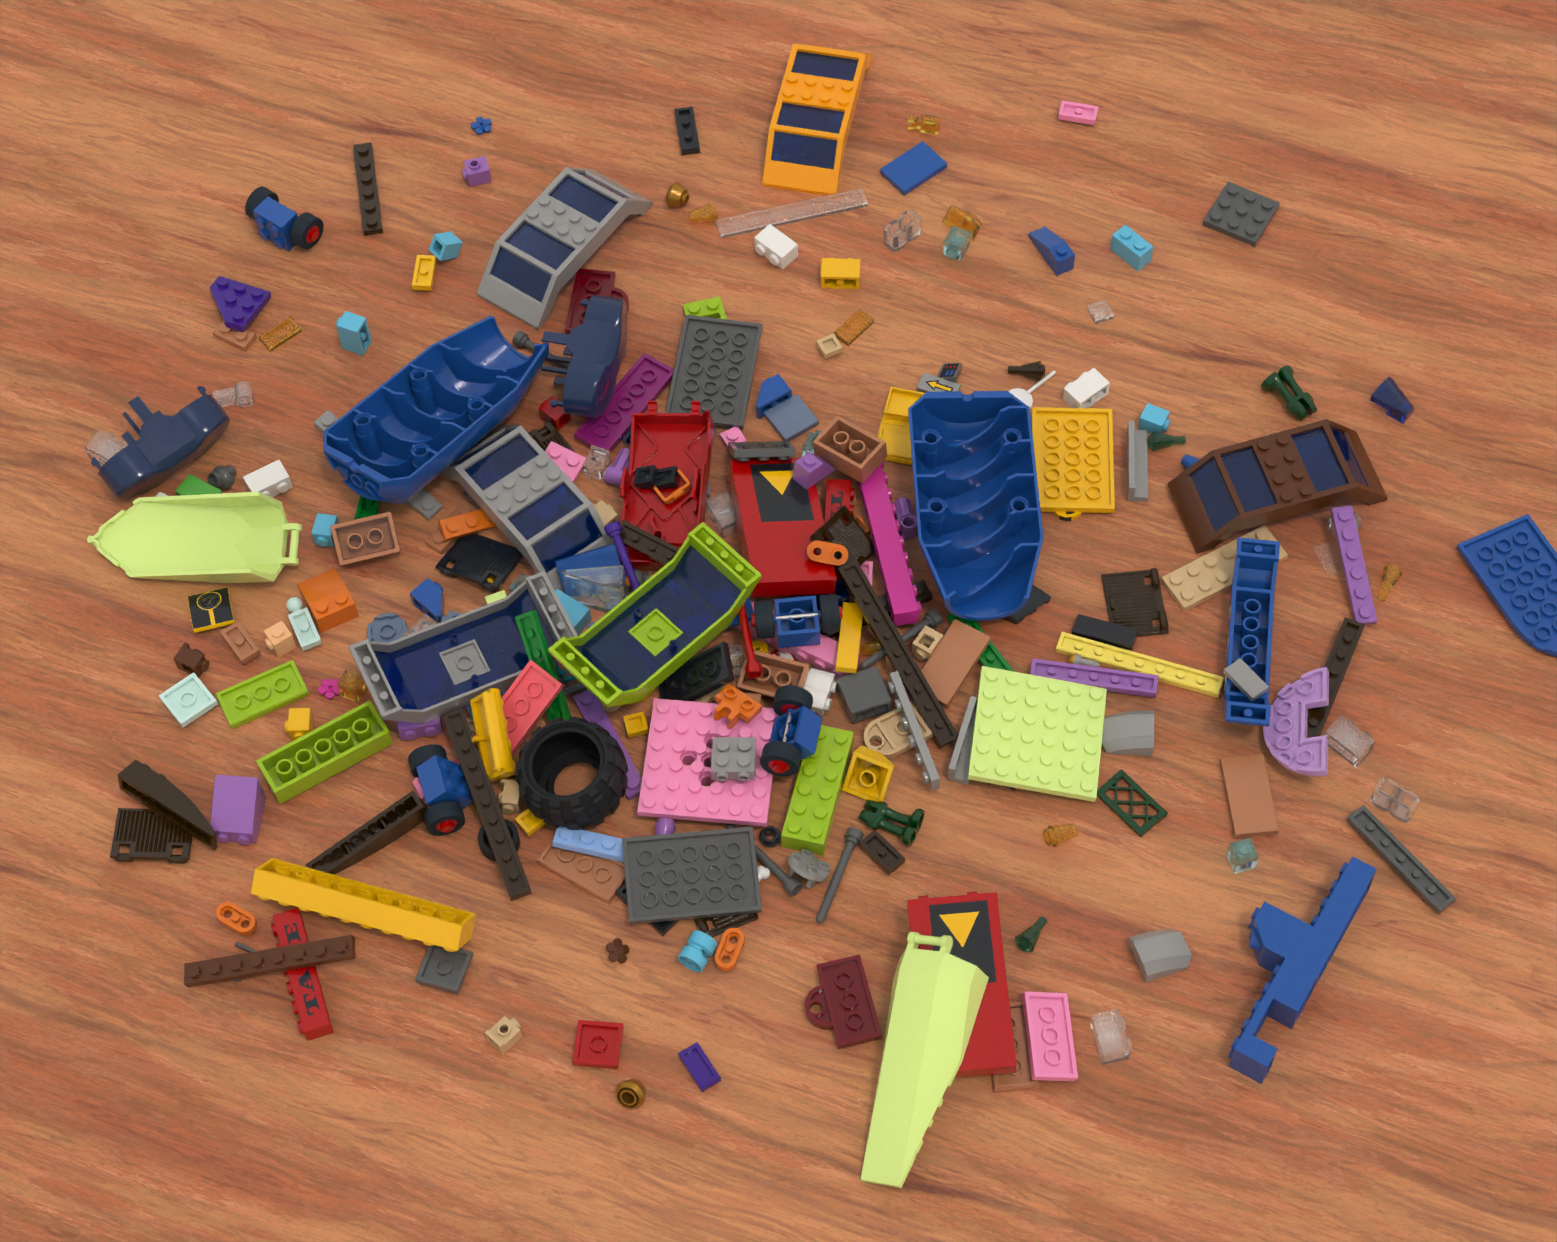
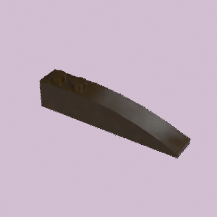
[117,760,218,850]
[305,790,428,875]

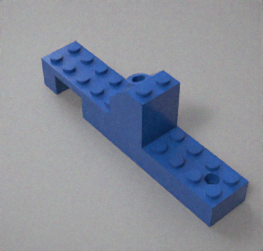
[1228,856,1377,1084]

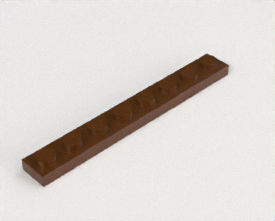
[184,935,355,987]

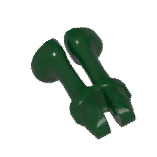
[1261,365,1317,421]
[858,800,925,846]

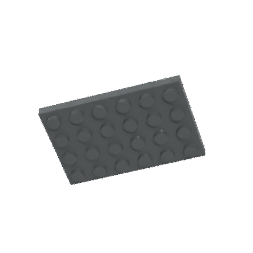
[665,315,763,430]
[622,827,762,924]

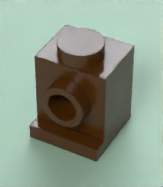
[174,642,210,678]

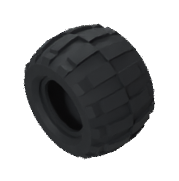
[516,717,628,830]

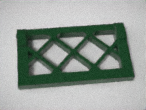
[1097,769,1168,837]

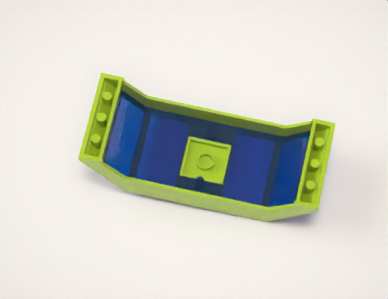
[548,522,762,707]

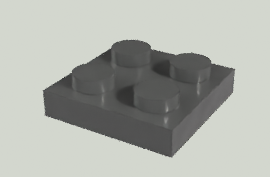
[415,945,474,995]

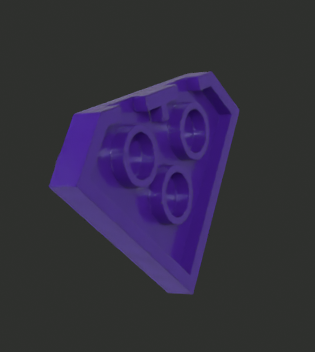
[210,276,271,332]

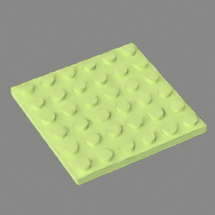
[967,666,1107,802]

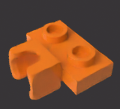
[714,683,762,729]

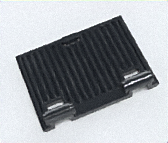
[435,533,524,593]

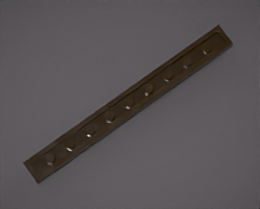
[837,560,958,749]
[442,708,532,901]

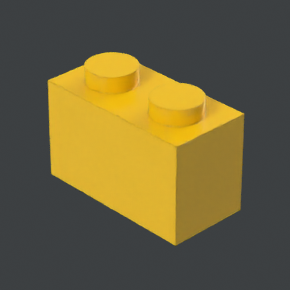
[821,258,860,289]

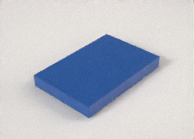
[880,141,947,196]
[555,543,625,599]

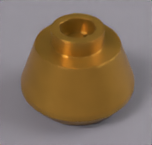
[666,182,689,207]
[615,1079,645,1109]

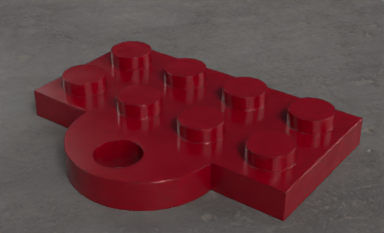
[565,269,629,335]
[805,954,882,1049]

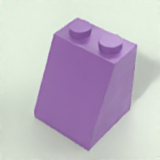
[210,775,266,845]

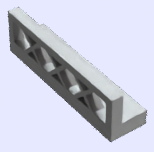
[1126,421,1148,502]
[948,696,977,785]

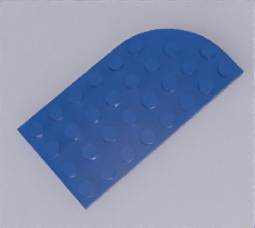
[1456,514,1557,657]

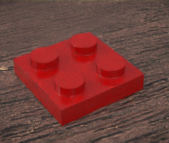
[573,1020,624,1069]

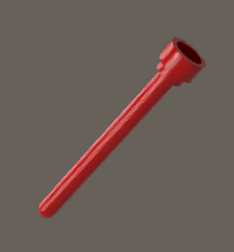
[733,587,763,679]

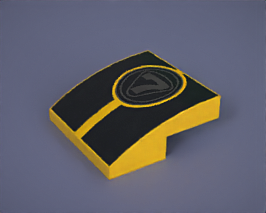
[187,587,235,633]

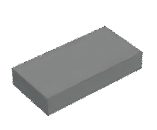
[1223,658,1269,702]

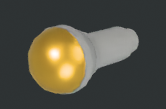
[1068,653,1100,667]

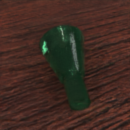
[1147,432,1186,452]
[1015,917,1047,952]

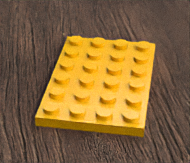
[1032,407,1115,513]

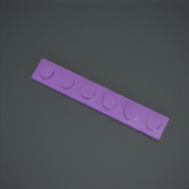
[1330,505,1377,625]
[1030,658,1159,698]
[573,690,642,801]

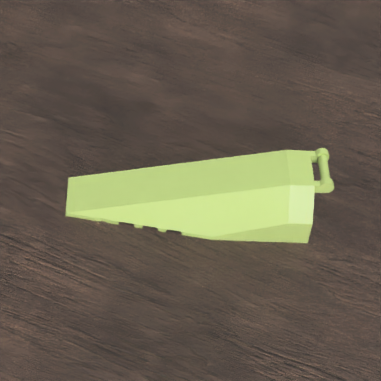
[860,932,989,1188]

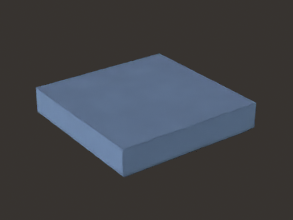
[764,394,819,442]

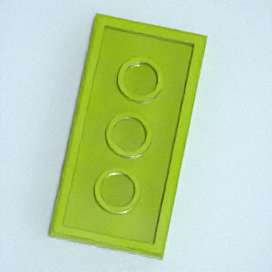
[215,660,310,729]

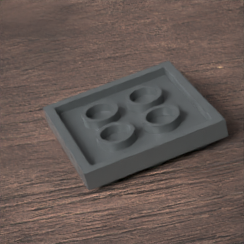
[1203,181,1280,247]
[728,441,795,461]

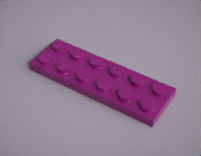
[574,353,674,456]

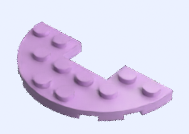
[1263,667,1329,776]

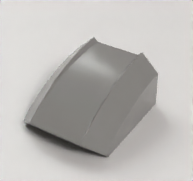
[1102,711,1154,756]
[1128,929,1192,983]

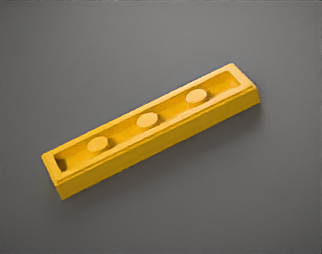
[835,602,863,674]

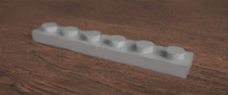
[887,671,940,791]

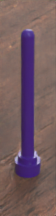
[604,521,640,591]

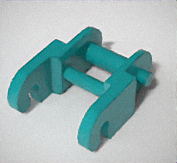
[555,662,579,685]

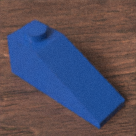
[1028,227,1075,276]

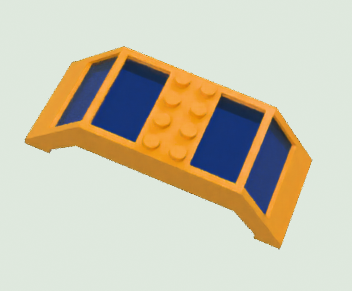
[762,44,873,197]

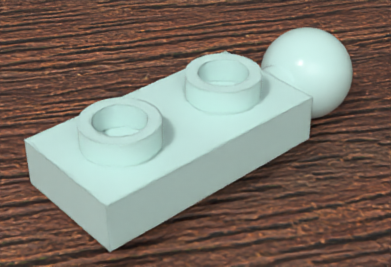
[286,597,322,651]

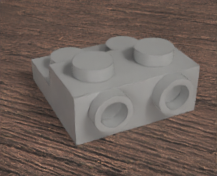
[711,737,756,782]

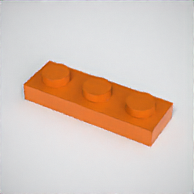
[438,509,498,541]

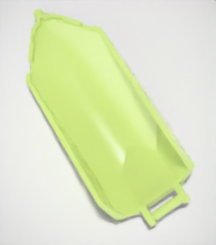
[87,492,302,583]

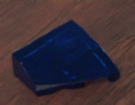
[1370,377,1414,424]

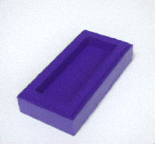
[678,1042,721,1092]

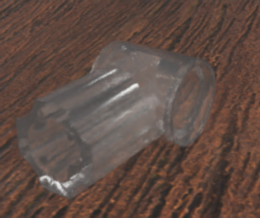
[213,381,254,407]

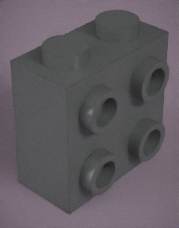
[837,666,892,724]

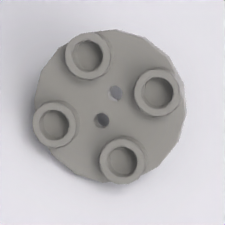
[788,849,831,889]

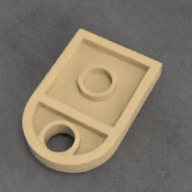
[864,701,933,759]

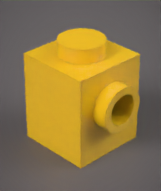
[285,708,314,741]

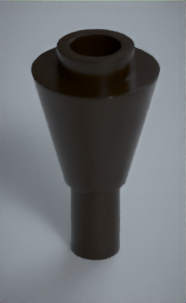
[1008,361,1045,380]

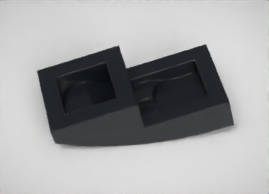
[634,465,679,489]

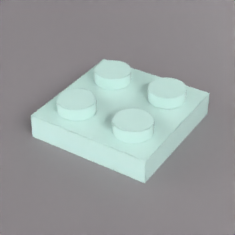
[159,672,218,728]

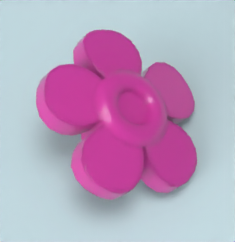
[318,679,342,699]

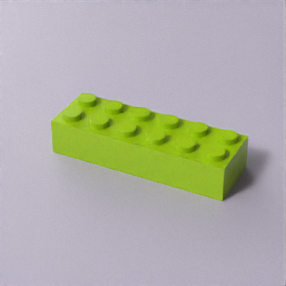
[256,700,393,805]
[781,725,854,856]

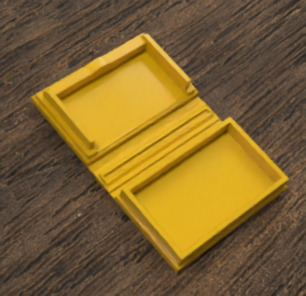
[877,387,925,466]

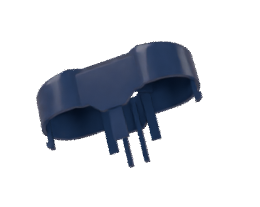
[541,295,627,419]
[91,386,230,499]

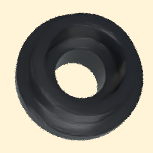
[759,826,781,847]

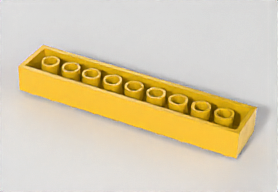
[251,858,476,952]

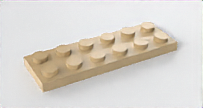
[1161,525,1288,612]

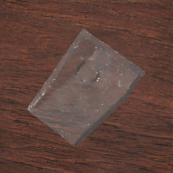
[561,565,630,613]

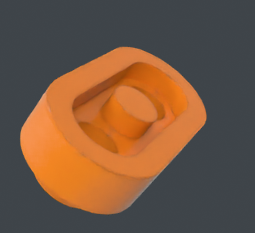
[807,540,848,565]
[216,902,257,936]
[715,928,745,971]

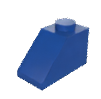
[756,374,792,419]
[410,578,444,624]

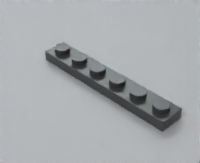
[1346,805,1456,915]

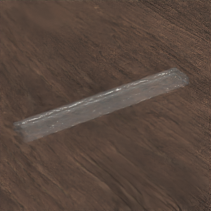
[716,188,868,238]

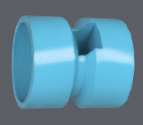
[677,930,718,972]

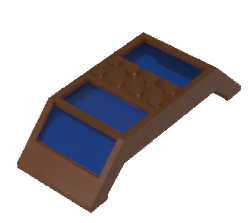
[1167,419,1388,554]

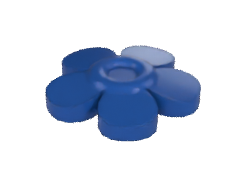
[471,117,492,135]

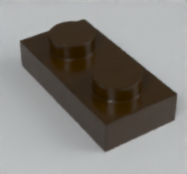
[859,830,905,875]

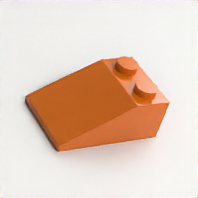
[297,568,359,633]

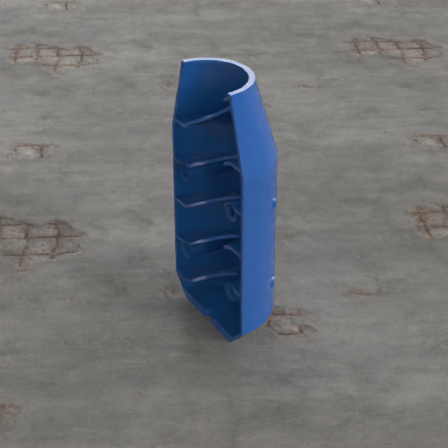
[324,316,549,505]
[908,391,1044,621]

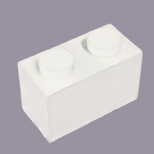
[754,224,798,270]
[1063,368,1110,408]
[243,460,293,498]

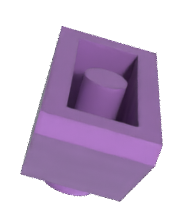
[792,452,835,490]

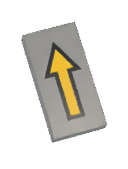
[917,373,961,393]

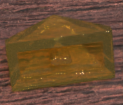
[942,205,982,241]

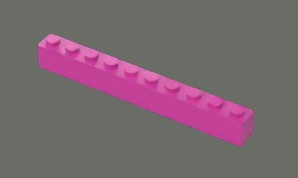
[857,462,922,626]

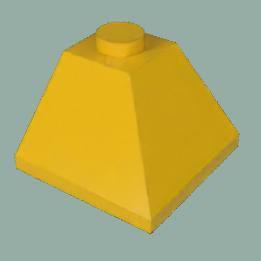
[842,745,895,801]

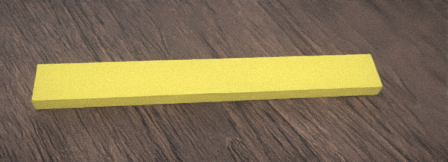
[1055,632,1224,698]

